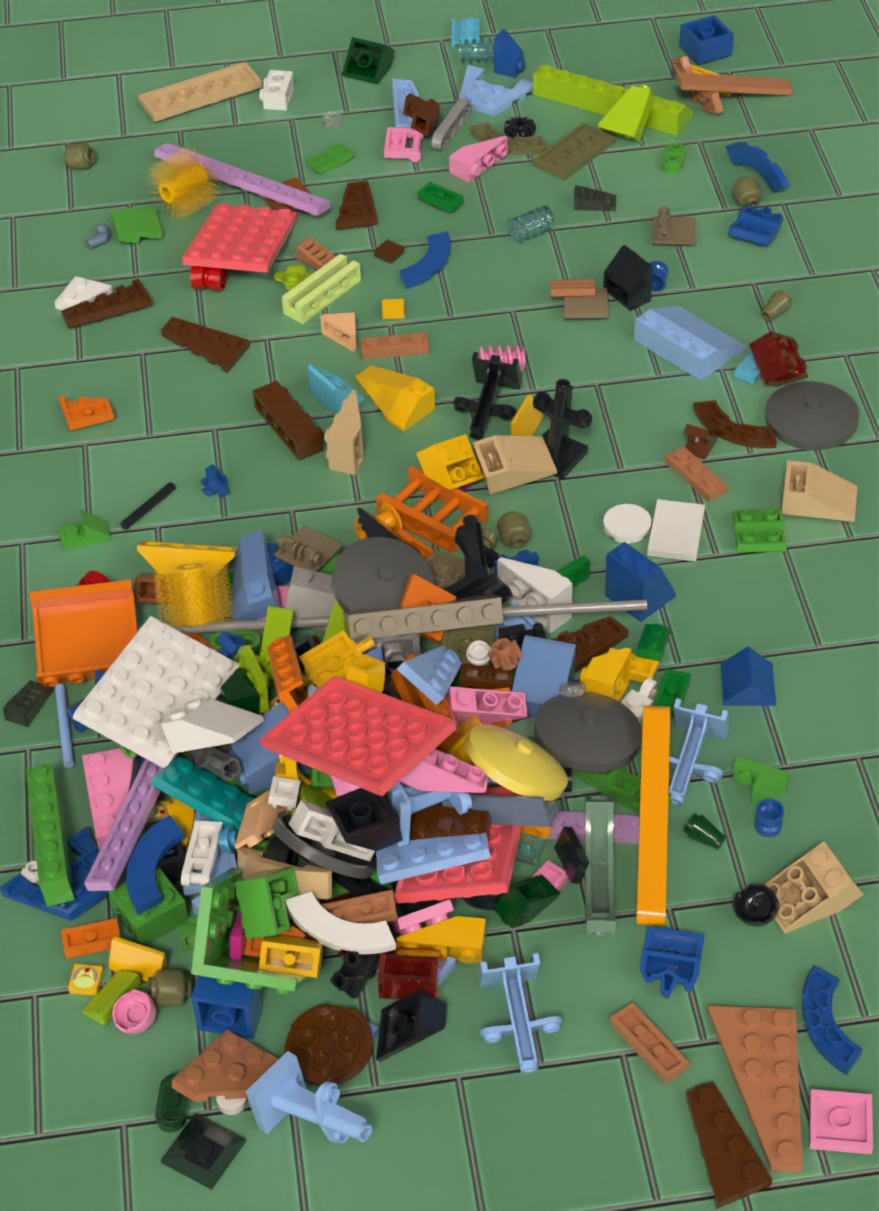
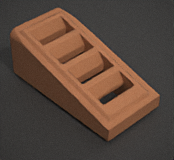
[296,237,335,270]

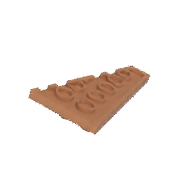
[707,1005,802,1173]

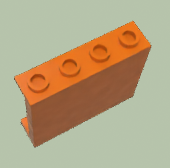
[29,580,138,687]
[267,635,309,713]

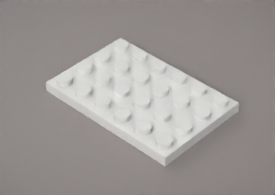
[73,616,240,768]

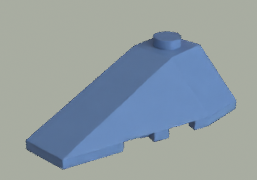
[229,529,281,621]

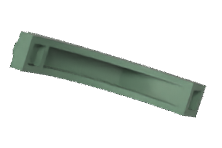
[585,795,616,936]

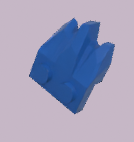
[728,205,784,246]
[640,926,705,999]

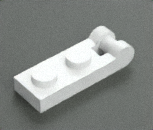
[181,820,223,886]

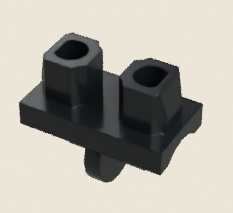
[331,950,382,999]

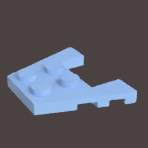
[459,65,533,116]

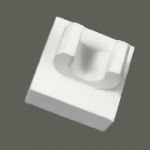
[268,776,300,811]

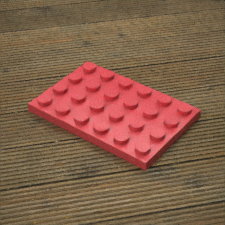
[182,203,298,273]
[260,676,457,796]
[394,786,522,904]

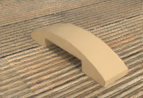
[237,846,332,899]

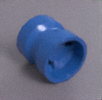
[650,261,669,292]
[754,799,784,837]

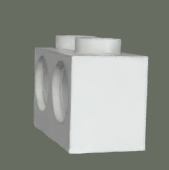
[260,70,294,111]

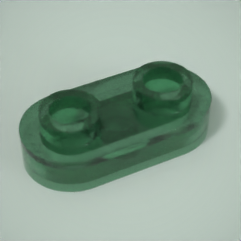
[155,1073,190,1132]

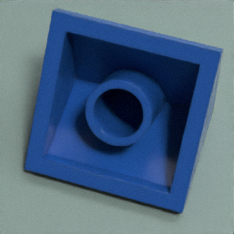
[721,646,776,706]

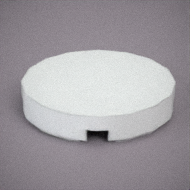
[603,504,652,544]

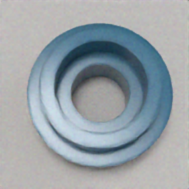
[218,826,238,854]

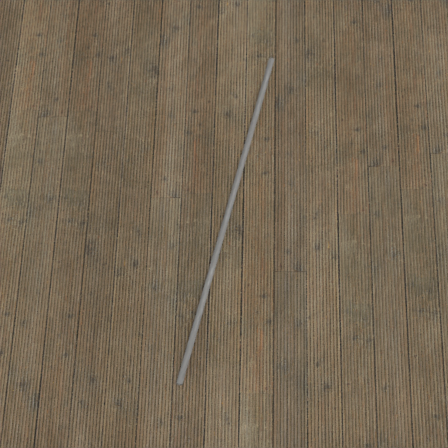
[137,599,647,634]

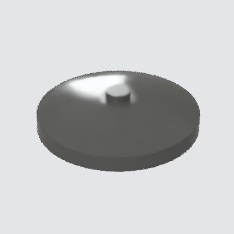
[765,381,859,450]
[332,537,434,611]
[534,691,642,772]
[272,811,377,879]

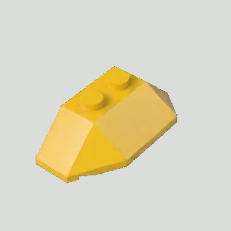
[137,541,238,576]

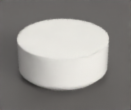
[216,1096,247,1115]

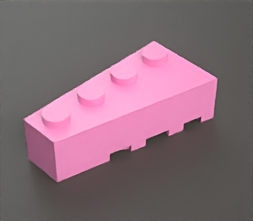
[82,748,139,852]

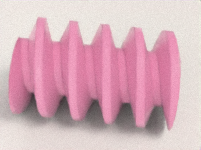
[479,344,525,373]

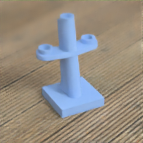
[668,698,730,805]
[384,777,492,847]
[478,953,562,1073]
[246,1051,372,1144]

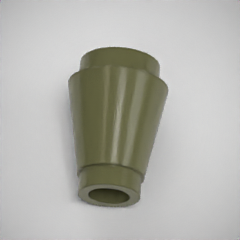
[761,290,792,322]

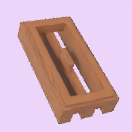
[550,279,595,297]

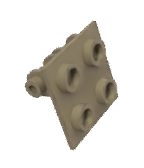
[653,206,696,246]
[273,526,343,572]

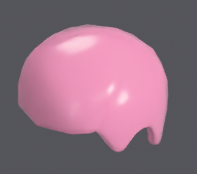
[112,989,156,1035]

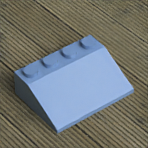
[634,306,746,381]

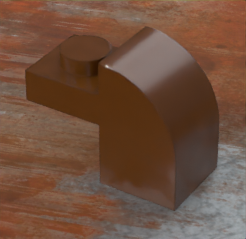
[403,93,440,136]

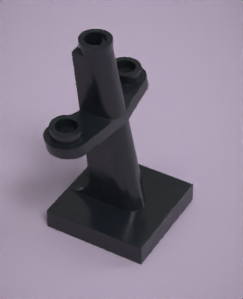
[453,352,522,440]
[533,379,592,480]
[443,515,513,603]

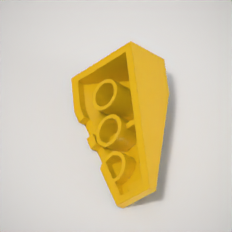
[355,365,435,432]

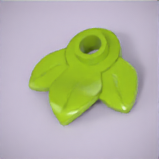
[273,264,314,290]

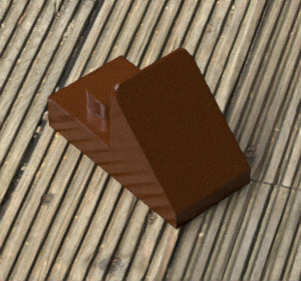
[684,424,719,459]

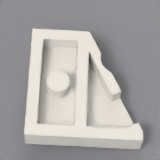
[55,276,113,310]

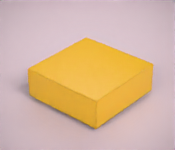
[382,299,405,319]

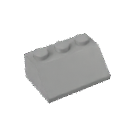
[285,566,335,632]

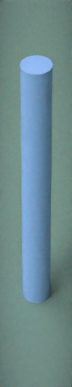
[55,684,74,768]

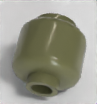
[63,142,95,170]
[732,176,763,208]
[497,511,531,548]
[148,969,191,1007]

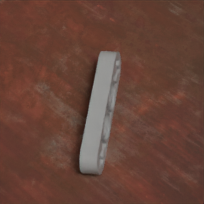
[431,98,472,151]

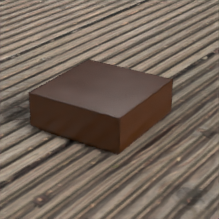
[374,239,404,264]

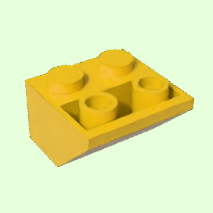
[416,434,484,490]

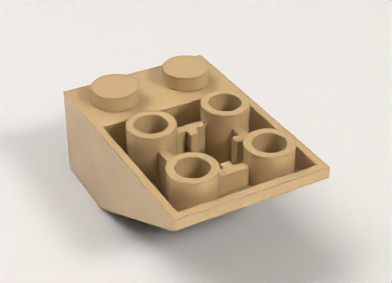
[324,390,364,475]
[473,435,557,495]
[782,460,858,522]
[764,841,864,934]

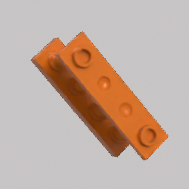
[376,466,488,555]

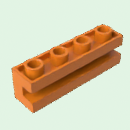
[391,654,462,753]

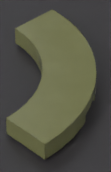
[470,122,549,155]

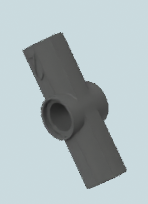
[185,746,242,781]

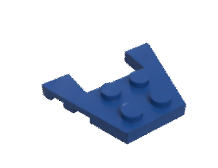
[0,827,108,921]

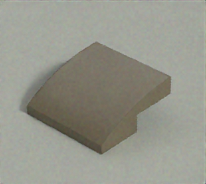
[563,288,609,318]

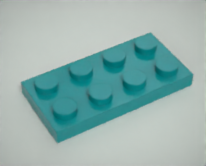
[151,757,256,832]

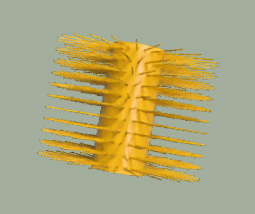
[146,145,221,222]
[153,559,235,630]

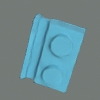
[452,18,480,47]

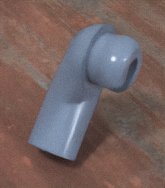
[85,223,110,249]

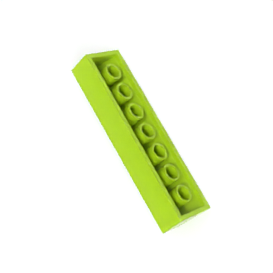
[533,65,694,136]

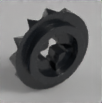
[504,116,536,138]

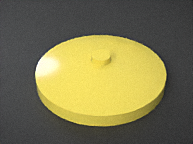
[465,724,568,801]

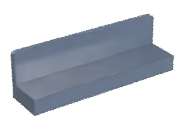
[442,795,559,827]

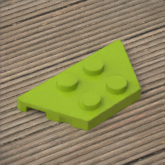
[234,645,269,716]

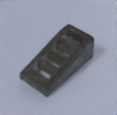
[574,185,616,211]
[3,680,53,727]

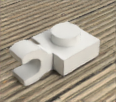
[620,677,657,723]

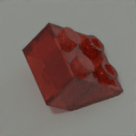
[749,331,809,387]
[377,947,442,999]

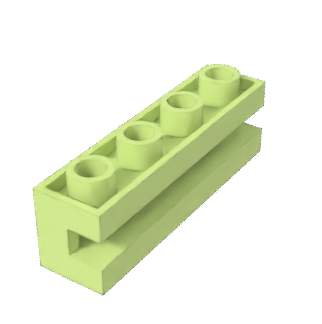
[282,254,361,324]

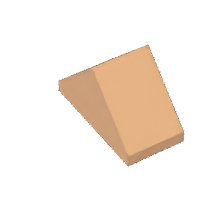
[320,312,357,352]

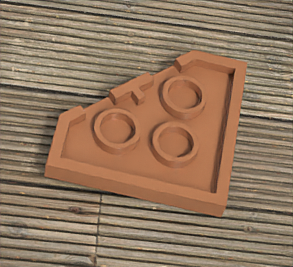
[171,1029,279,1102]

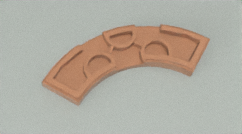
[671,56,723,114]

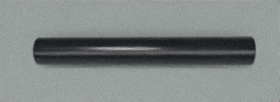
[120,482,176,530]

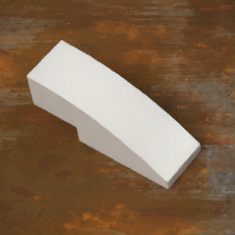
[289,800,375,861]

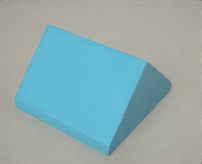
[308,364,364,414]

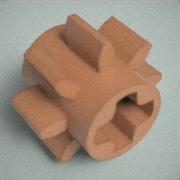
[488,638,523,671]

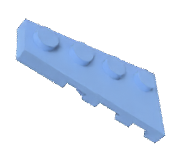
[391,79,435,134]
[397,646,462,705]
[376,833,491,885]

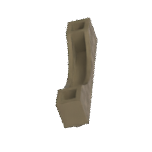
[343,594,503,641]

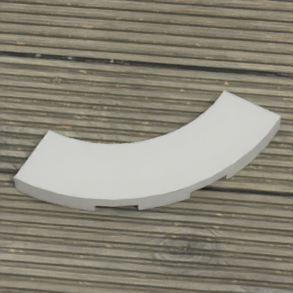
[285,891,396,954]

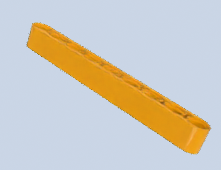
[636,705,670,927]

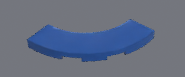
[726,142,790,193]
[399,231,451,289]
[126,815,185,915]
[802,965,862,1075]

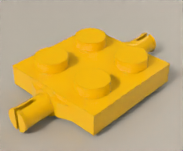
[296,630,376,691]

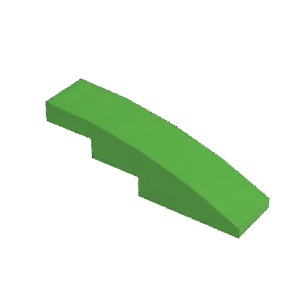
[567,766,672,813]

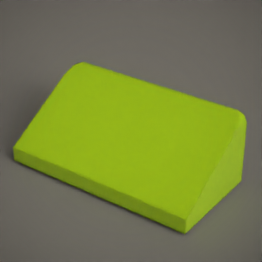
[82,970,142,1026]

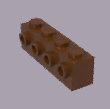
[252,381,324,460]

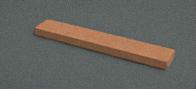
[675,72,793,96]

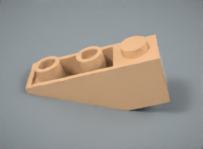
[234,790,288,849]

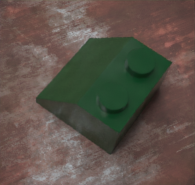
[342,37,395,84]

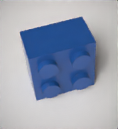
[679,15,734,64]
[191,975,263,1039]

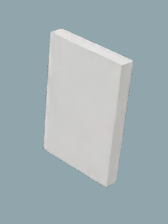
[647,499,705,562]

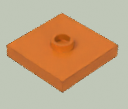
[398,574,456,643]

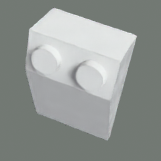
[497,557,572,634]
[161,698,264,753]

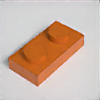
[61,918,121,959]

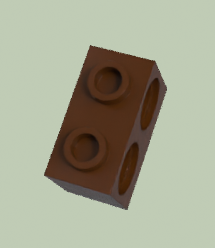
[459,663,514,691]

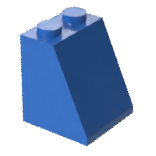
[605,542,676,622]

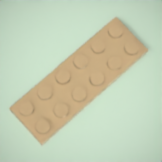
[138,62,262,122]

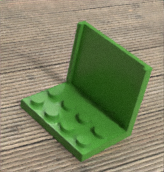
[191,867,323,994]

